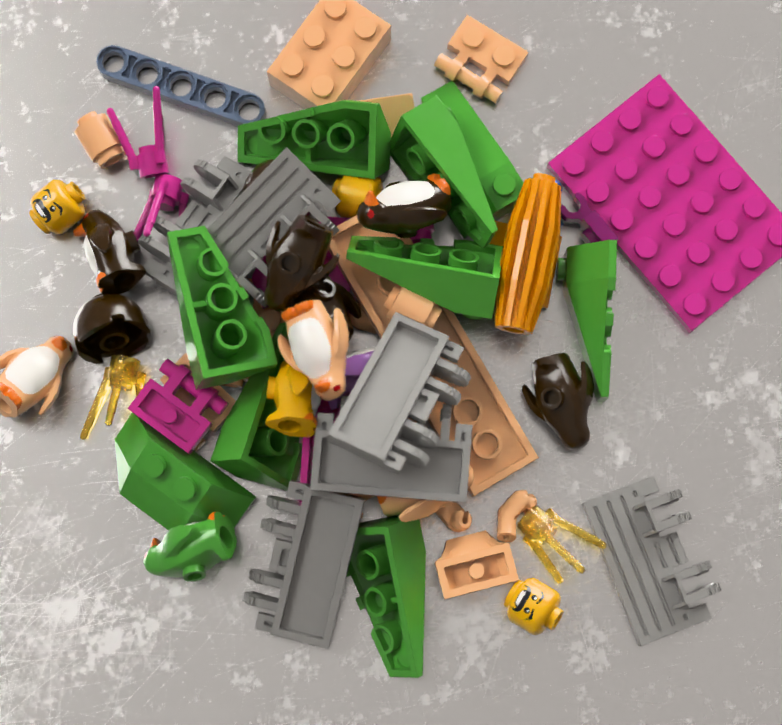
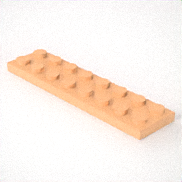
[328,215,539,497]

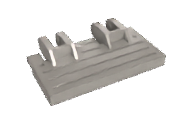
[207,147,341,307]
[138,156,251,296]
[327,312,471,475]
[310,396,473,503]
[582,476,722,646]
[243,480,365,649]

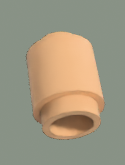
[74,111,126,169]
[383,286,443,328]

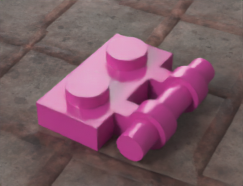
[127,359,229,455]

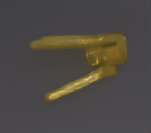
[80,355,146,440]
[517,505,607,584]

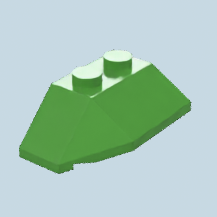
[115,413,256,530]

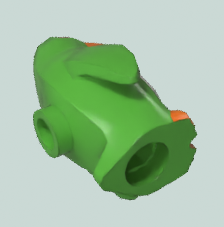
[143,512,237,582]

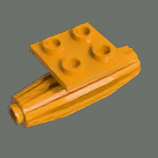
[489,173,562,335]

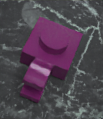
[561,192,619,244]

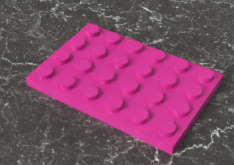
[547,74,782,333]

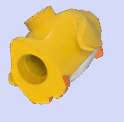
[265,360,321,437]

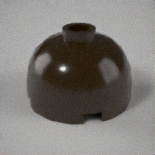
[73,294,150,364]

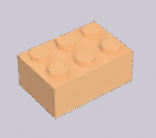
[267,0,391,109]

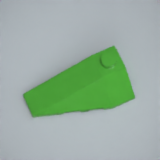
[421,81,523,240]
[390,95,498,249]
[238,100,391,179]
[166,226,278,390]
[346,236,503,320]
[556,240,617,402]
[210,323,302,491]
[346,516,426,678]

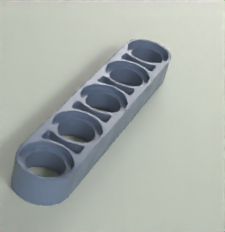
[96,45,266,127]

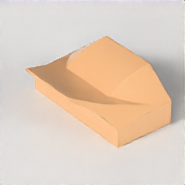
[434,530,519,600]

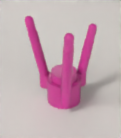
[107,86,169,179]
[134,174,189,241]

